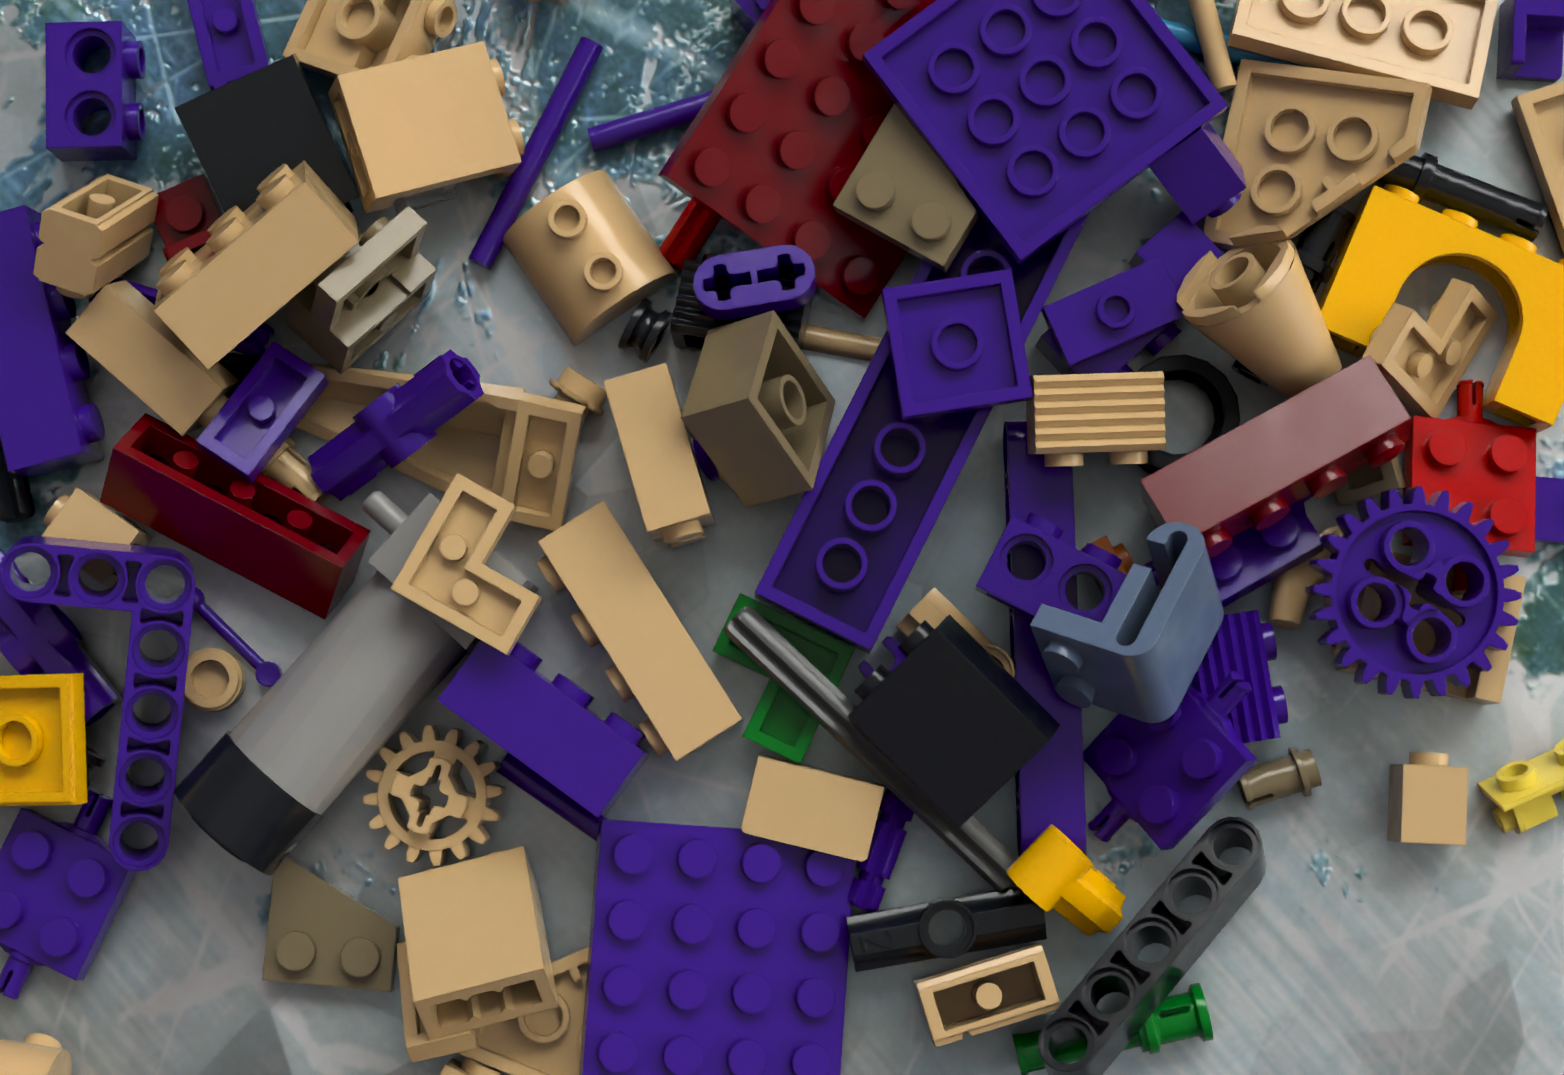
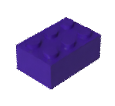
[437,640,650,817]

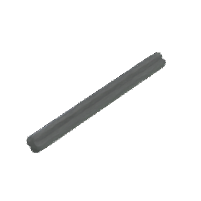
[724,606,1018,891]

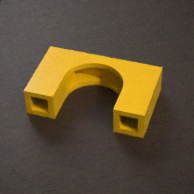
[1317,184,1564,433]

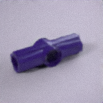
[307,349,484,501]
[0,549,123,729]

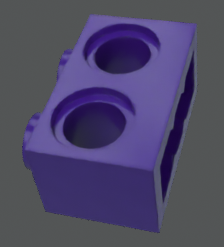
[45,21,146,162]
[975,513,1127,623]

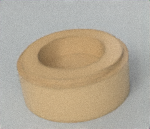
[184,648,246,712]

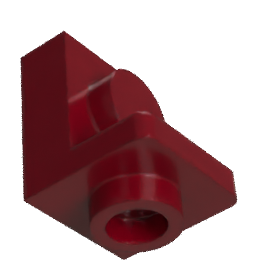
[155,174,223,262]

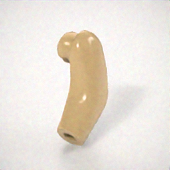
[1268,526,1344,629]

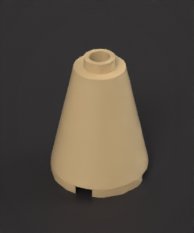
[1177,225,1342,400]

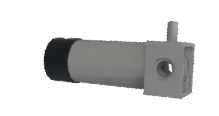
[174,491,538,876]

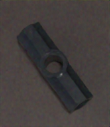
[846,886,1047,972]

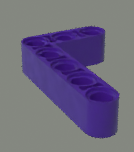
[0,536,195,872]

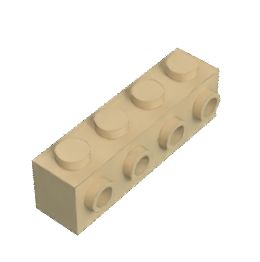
[536,500,743,762]

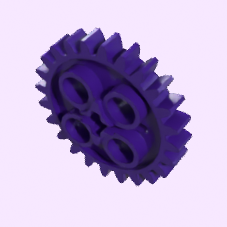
[1305,486,1522,699]

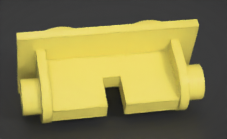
[1477,739,1564,834]

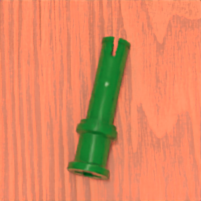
[1012,983,1214,1075]

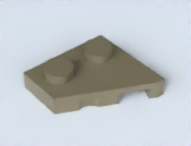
[833,103,979,273]
[262,856,400,992]

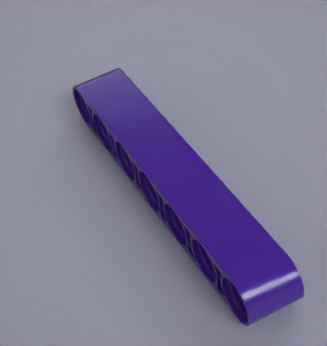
[1003,421,1086,857]

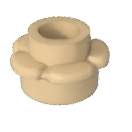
[549,366,607,421]

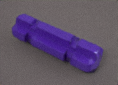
[848,789,914,912]

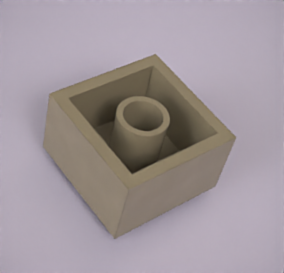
[681,310,836,508]

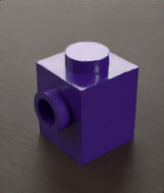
[1149,123,1247,224]

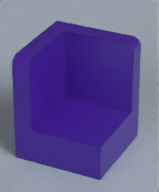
[1496,0,1564,83]

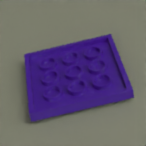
[862,0,1228,264]
[579,819,855,1075]

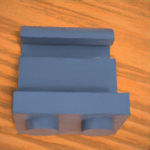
[1030,522,1224,723]

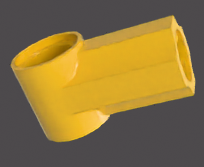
[1006,824,1126,936]

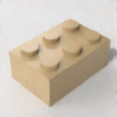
[154,160,359,370]

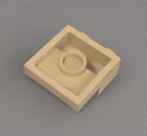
[282,0,457,79]

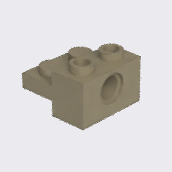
[285,206,437,374]

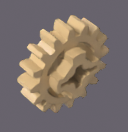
[363,725,506,866]

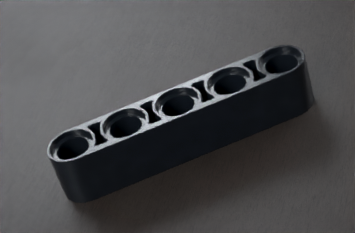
[1038,817,1266,1075]

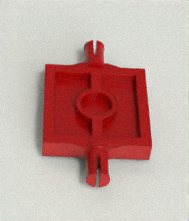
[1402,380,1536,596]

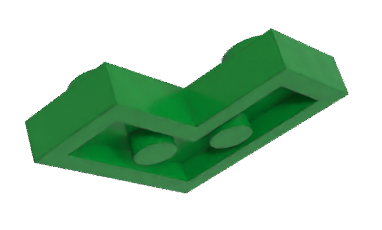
[712,593,855,764]

